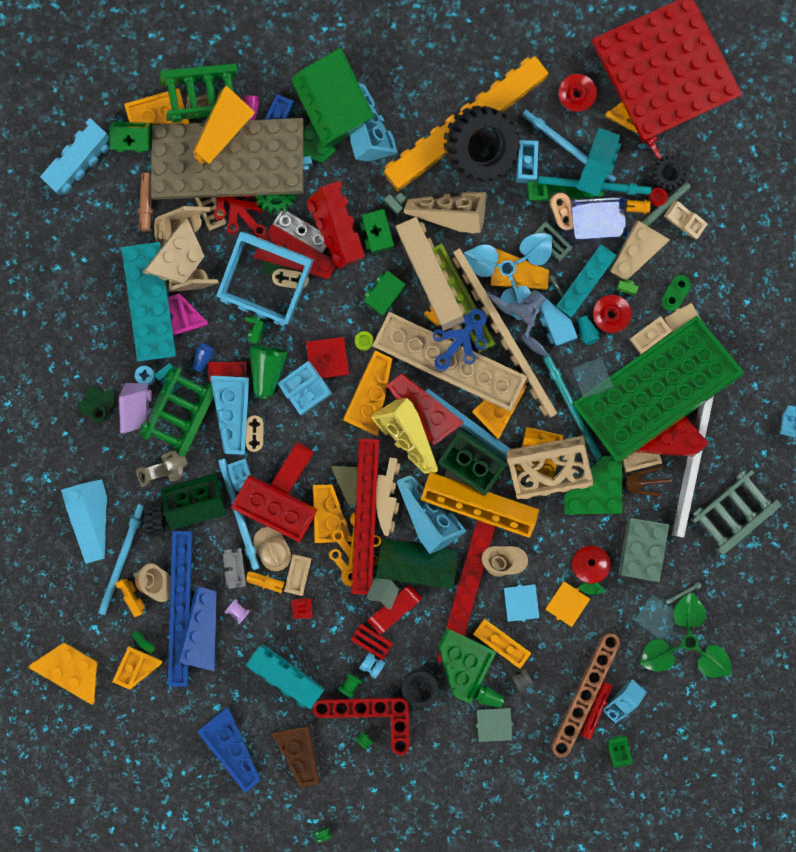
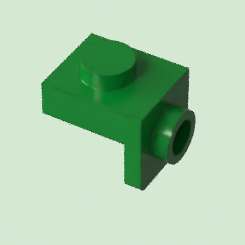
[608,736,633,768]

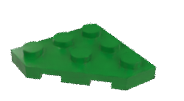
[564,456,622,514]
[438,628,496,704]

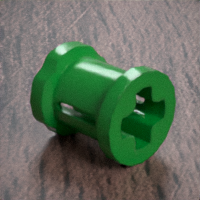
[338,672,363,698]

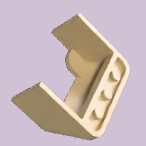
[154,206,218,292]

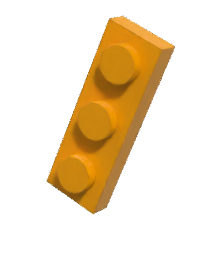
[473,619,531,669]

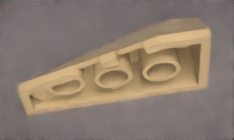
[404,192,486,234]

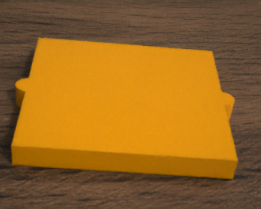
[545,581,590,627]

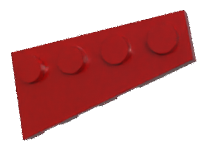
[253,224,337,280]

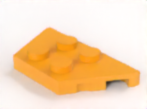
[28,642,98,705]

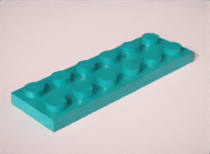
[121,242,176,362]

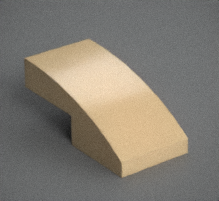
[664,201,707,239]

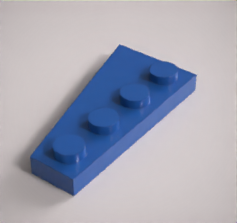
[177,586,217,671]
[197,707,261,793]

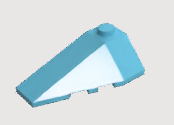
[350,83,398,162]
[397,475,466,554]
[61,479,107,564]

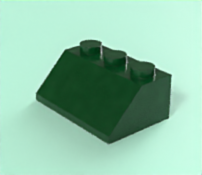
[438,429,508,495]
[161,473,226,530]

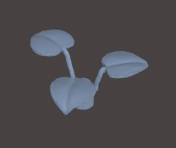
[486,290,550,356]

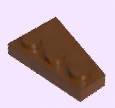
[270,725,320,787]

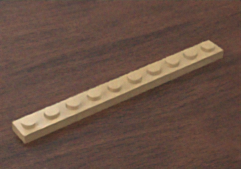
[452,248,557,418]

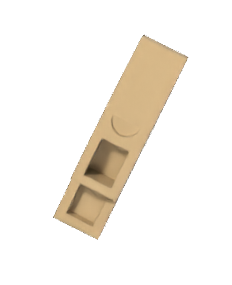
[376,457,400,536]

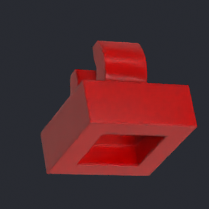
[292,598,313,619]

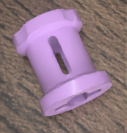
[225,599,250,624]

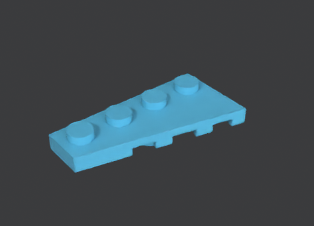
[210,376,249,454]

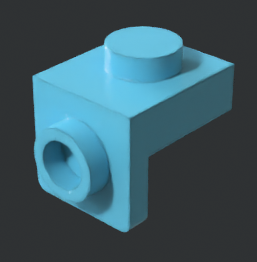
[780,405,796,438]

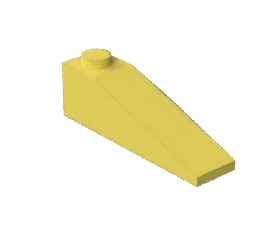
[371,398,438,474]

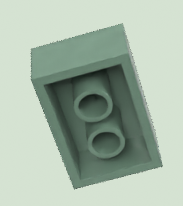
[618,518,669,582]

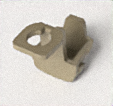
[136,451,188,487]

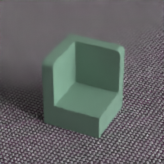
[367,578,399,609]

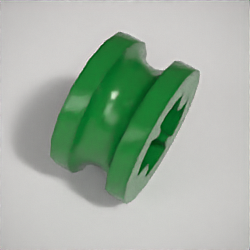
[355,731,374,750]
[313,827,332,843]

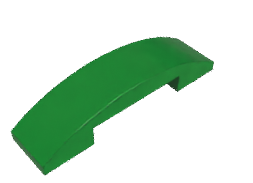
[527,181,604,202]

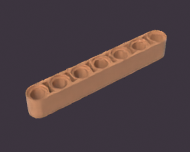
[551,633,620,758]

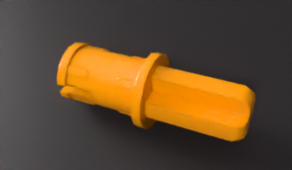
[246,571,285,594]

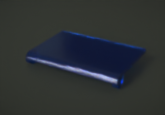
[571,197,627,240]

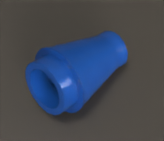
[192,343,214,372]

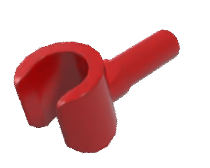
[644,136,662,159]

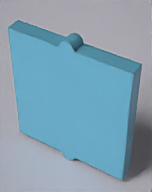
[504,584,539,622]

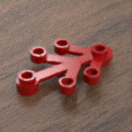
[214,196,267,239]

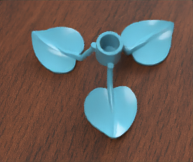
[464,233,552,320]

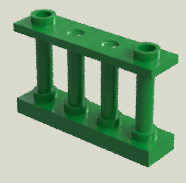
[159,63,237,123]
[139,366,214,456]

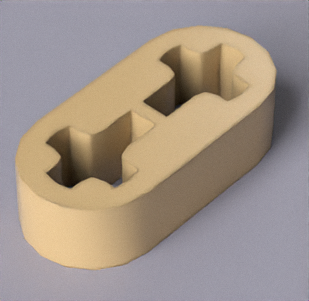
[272,269,309,289]
[246,416,264,452]

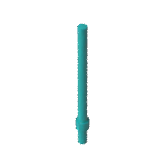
[538,176,651,195]
[543,356,602,461]

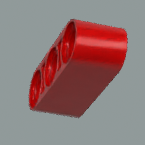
[270,442,314,495]
[367,584,422,635]

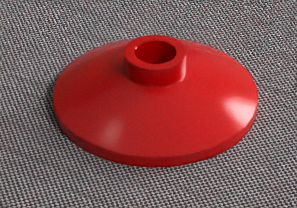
[558,74,597,112]
[593,295,631,333]
[572,546,611,584]

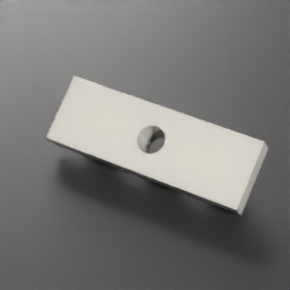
[273,210,327,253]

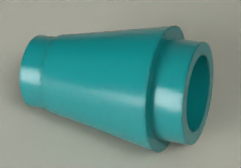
[577,316,600,346]

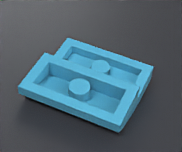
[278,361,332,415]

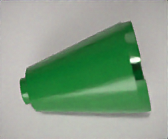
[250,345,288,399]

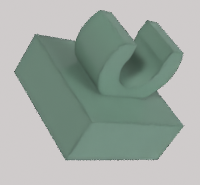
[384,193,406,216]

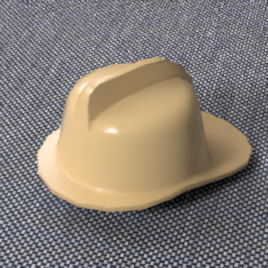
[253,527,291,571]
[482,546,528,577]
[133,563,171,602]

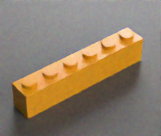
[420,472,539,538]

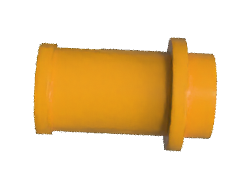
[626,199,650,215]

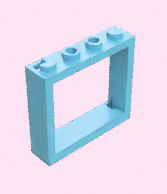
[216,231,314,326]

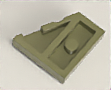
[332,466,357,505]

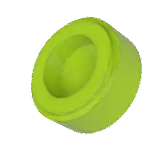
[355,331,374,351]

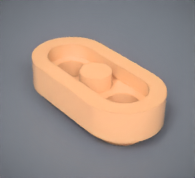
[550,192,577,230]

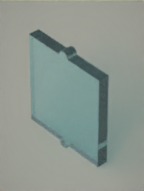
[572,358,613,399]
[634,595,675,640]

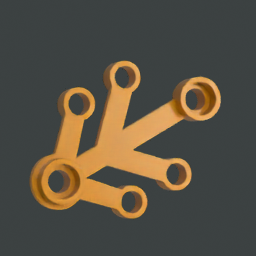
[329,512,381,586]

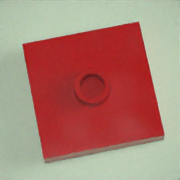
[306,337,349,379]

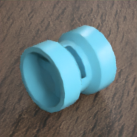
[359,652,385,679]

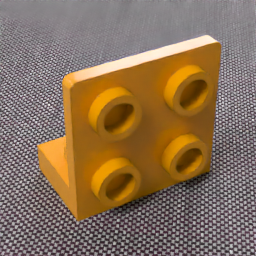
[516,427,563,478]

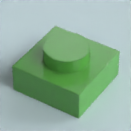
[616,279,639,296]

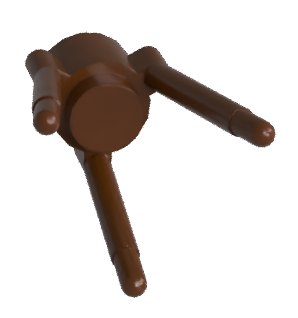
[626,465,672,497]

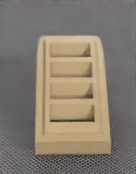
[195,197,227,231]

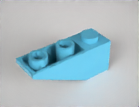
[537,291,578,348]

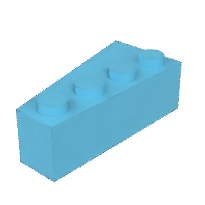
[40,118,110,196]

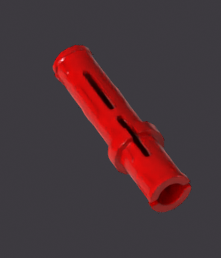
[580,681,613,739]

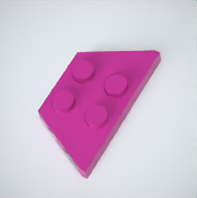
[168,293,208,336]

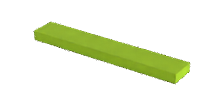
[432,243,496,353]

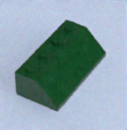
[376,539,458,589]

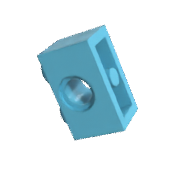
[516,140,539,183]

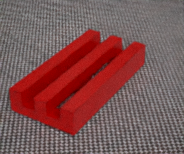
[351,624,393,660]

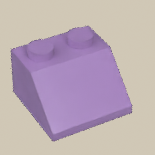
[119,383,152,433]

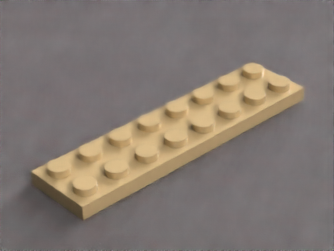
[372,312,527,412]

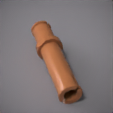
[137,173,153,232]

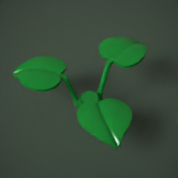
[640,593,732,678]

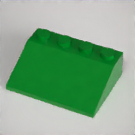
[291,48,374,147]

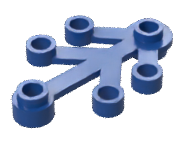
[433,309,487,371]

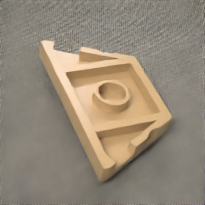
[143,218,204,284]

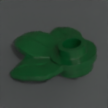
[77,386,115,423]

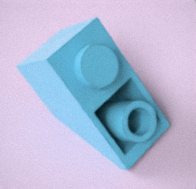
[603,679,647,723]

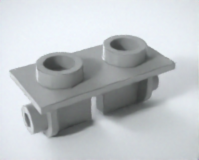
[222,548,246,589]

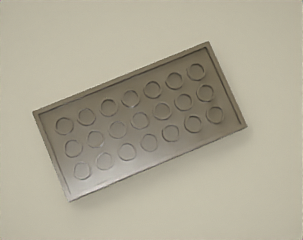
[151,118,304,200]

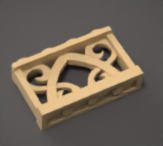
[507,436,593,499]

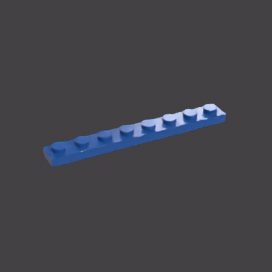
[168,531,193,687]

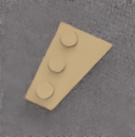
[609,221,670,280]

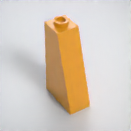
[192,86,255,165]

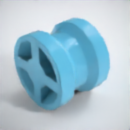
[135,366,156,386]

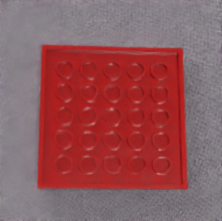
[591,0,742,142]

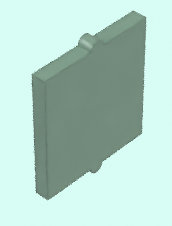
[476,708,513,742]

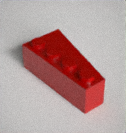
[306,181,365,270]

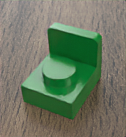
[244,315,265,345]

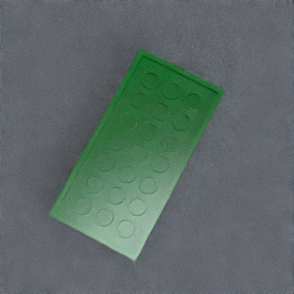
[572,315,744,464]

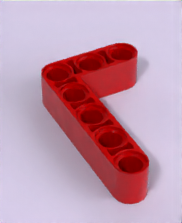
[313,697,409,756]

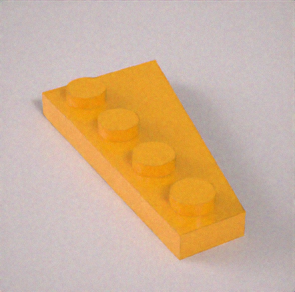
[343,351,392,436]

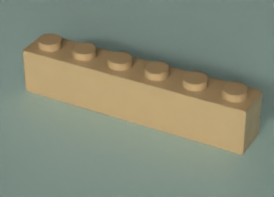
[395,217,466,331]

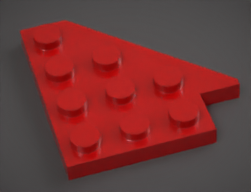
[636,417,709,457]

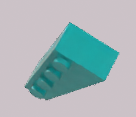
[246,643,325,709]

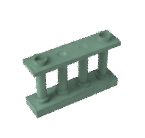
[690,470,782,555]

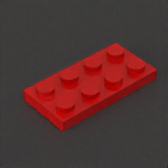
[231,474,317,543]

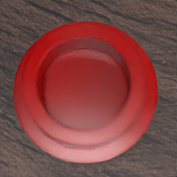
[649,188,668,207]

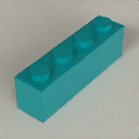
[556,245,617,319]

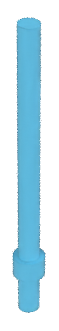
[522,110,617,183]
[218,459,260,570]
[98,504,145,615]

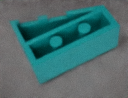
[577,128,621,196]

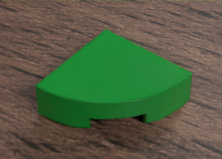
[577,582,605,595]
[132,630,155,654]

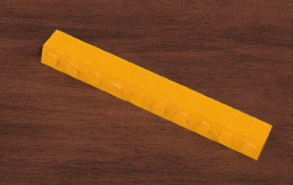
[384,56,549,192]

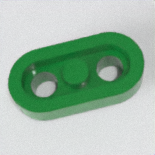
[661,275,691,311]

